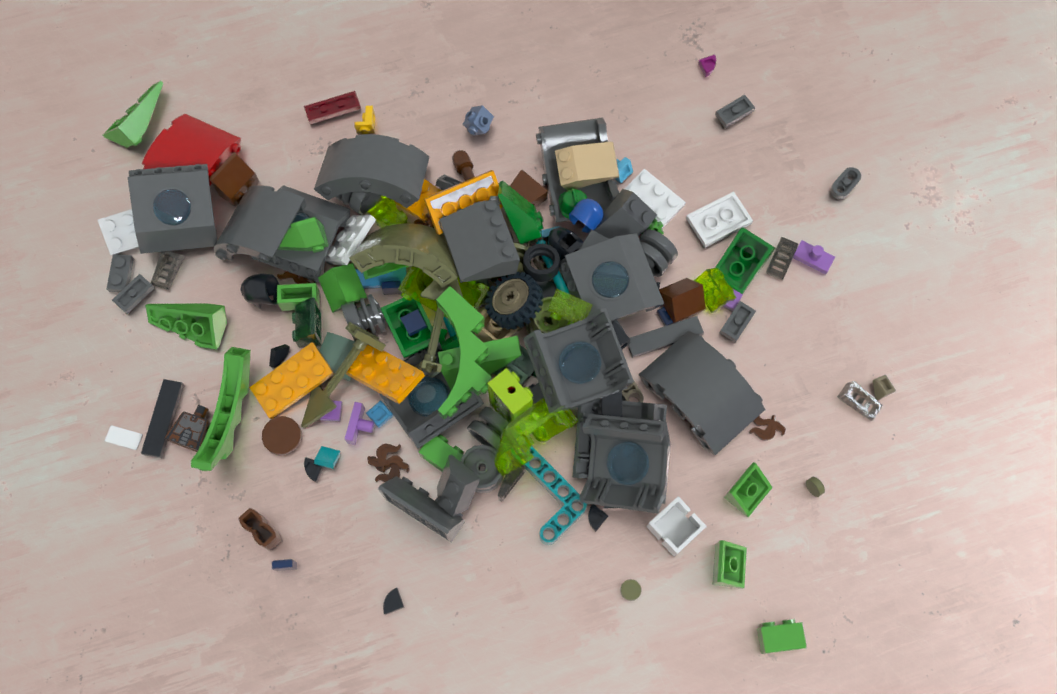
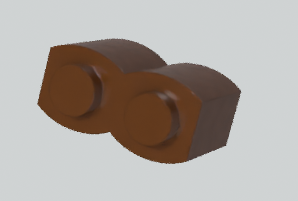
[239,508,282,550]

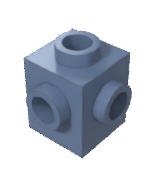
[462,105,494,135]

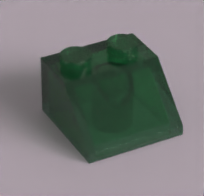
[292,297,322,348]

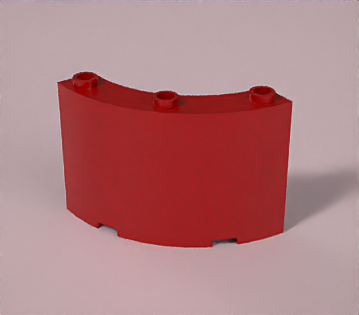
[141,114,241,221]

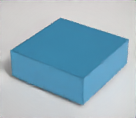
[366,400,394,428]

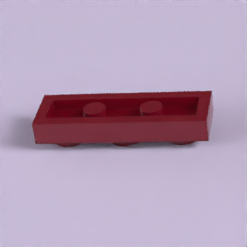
[304,91,361,125]

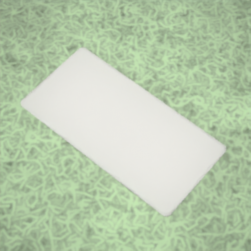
[105,425,142,450]

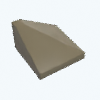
[873,375,896,401]

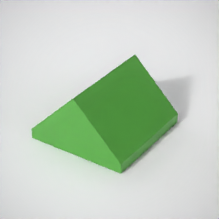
[318,263,367,313]
[724,462,773,517]
[712,540,747,588]

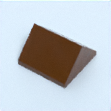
[659,278,706,323]

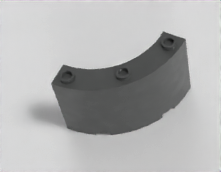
[536,117,619,222]
[314,134,430,208]
[214,185,307,264]
[638,331,765,455]

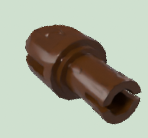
[452,150,475,181]

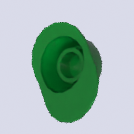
[558,188,588,219]

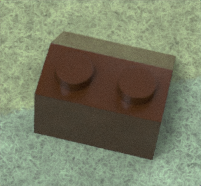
[209,152,259,207]

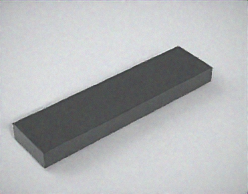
[628,316,704,358]

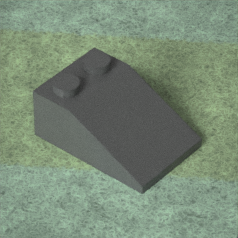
[594,189,657,239]

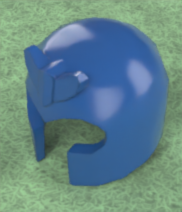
[569,198,604,233]

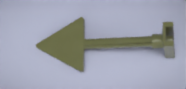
[415,279,463,378]
[301,322,386,428]

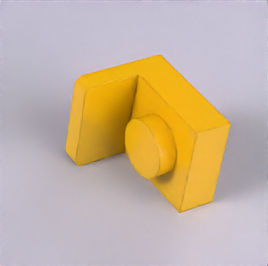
[354,105,375,135]

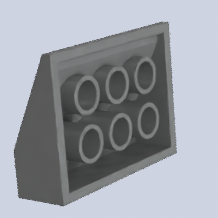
[439,199,520,283]
[378,476,465,543]

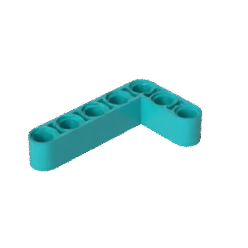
[512,439,587,545]

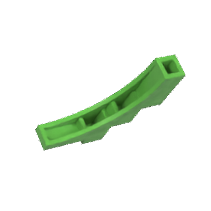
[436,286,492,420]
[191,347,251,471]

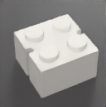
[646,496,707,557]

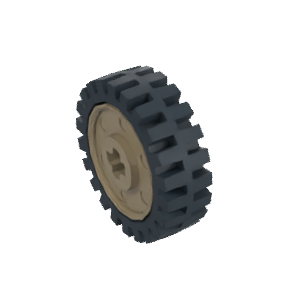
[485,272,544,330]

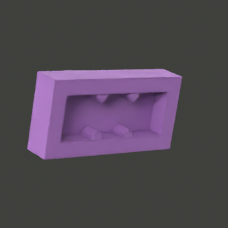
[792,240,835,275]
[345,402,375,445]

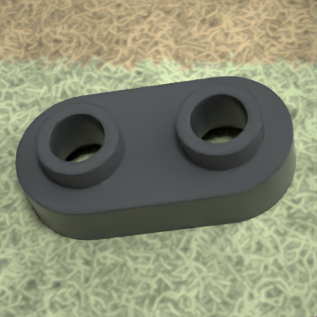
[830,167,861,199]

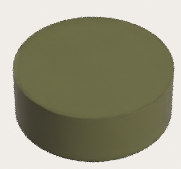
[806,477,825,497]
[620,579,641,601]

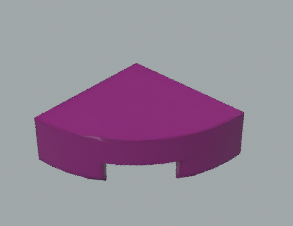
[698,54,716,77]

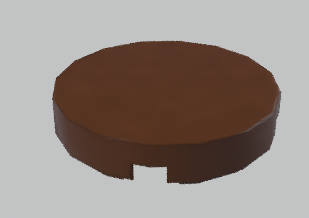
[262,416,302,456]

